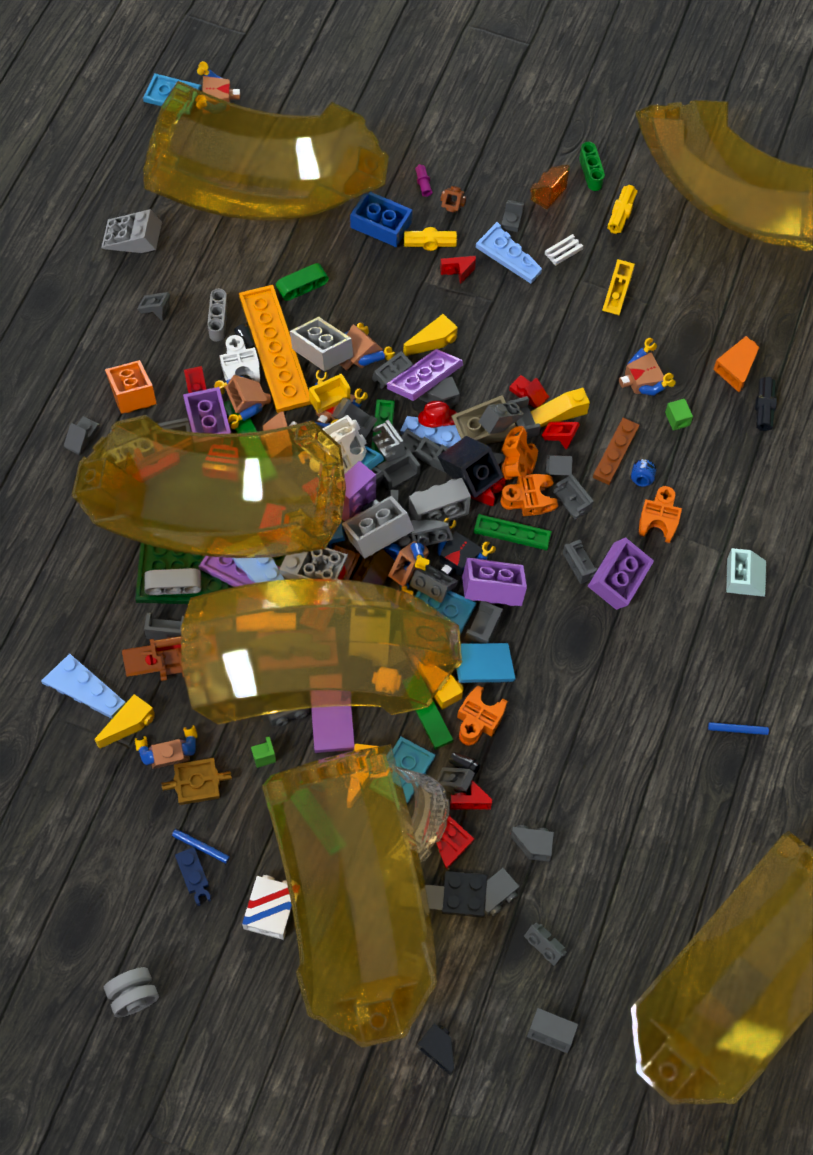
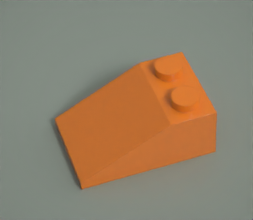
[105,360,157,414]

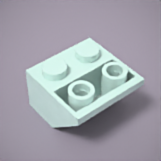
[726,548,766,597]

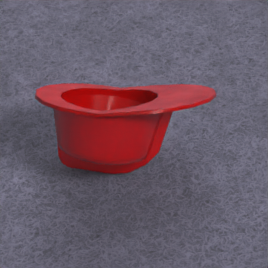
[418,401,457,428]

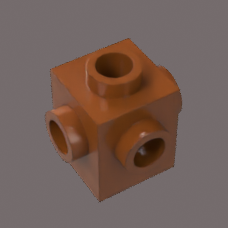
[440,186,466,212]

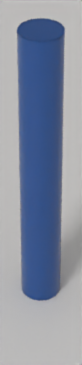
[708,722,769,735]
[172,829,230,864]

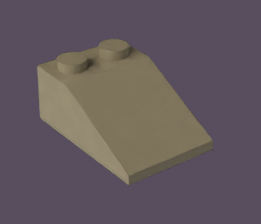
[452,395,518,444]

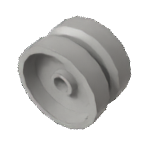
[104,967,159,1018]

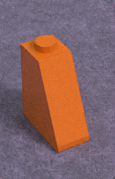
[713,336,759,392]

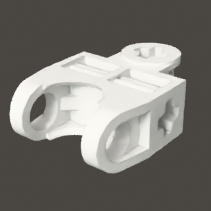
[219,335,260,382]
[310,426,366,477]

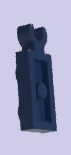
[175,847,211,906]

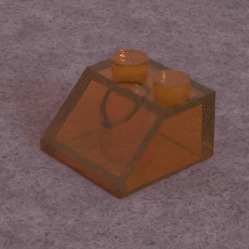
[530,165,570,209]

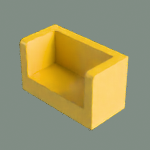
[309,373,351,414]

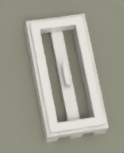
[545,234,583,266]

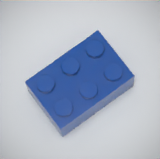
[350,190,413,247]

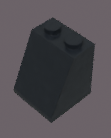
[437,436,504,498]

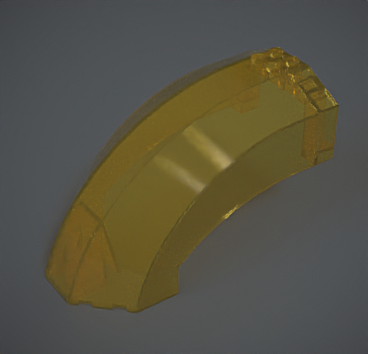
[143,81,389,220]
[636,100,813,251]
[71,415,346,558]
[181,579,462,724]
[262,744,437,1048]
[631,830,813,1105]

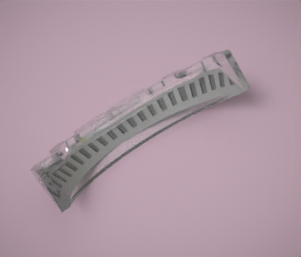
[373,766,449,883]

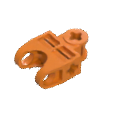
[502,426,538,480]
[500,474,558,516]
[639,486,682,543]
[457,685,508,746]

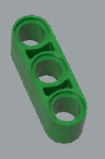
[579,142,605,191]
[276,263,329,301]

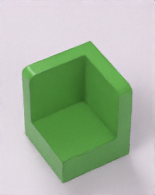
[665,399,693,430]
[251,736,276,768]

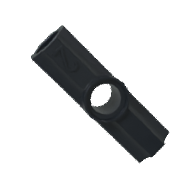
[755,377,777,432]

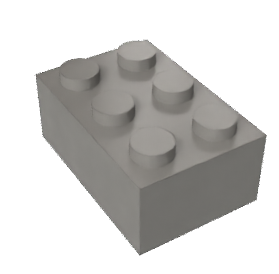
[290,317,353,371]
[408,478,471,522]
[342,496,414,559]

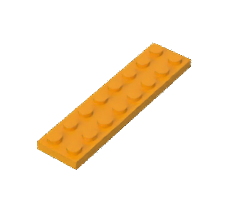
[239,285,312,413]

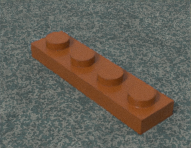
[593,418,639,485]

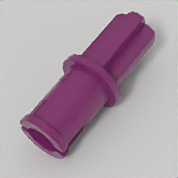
[415,164,432,197]

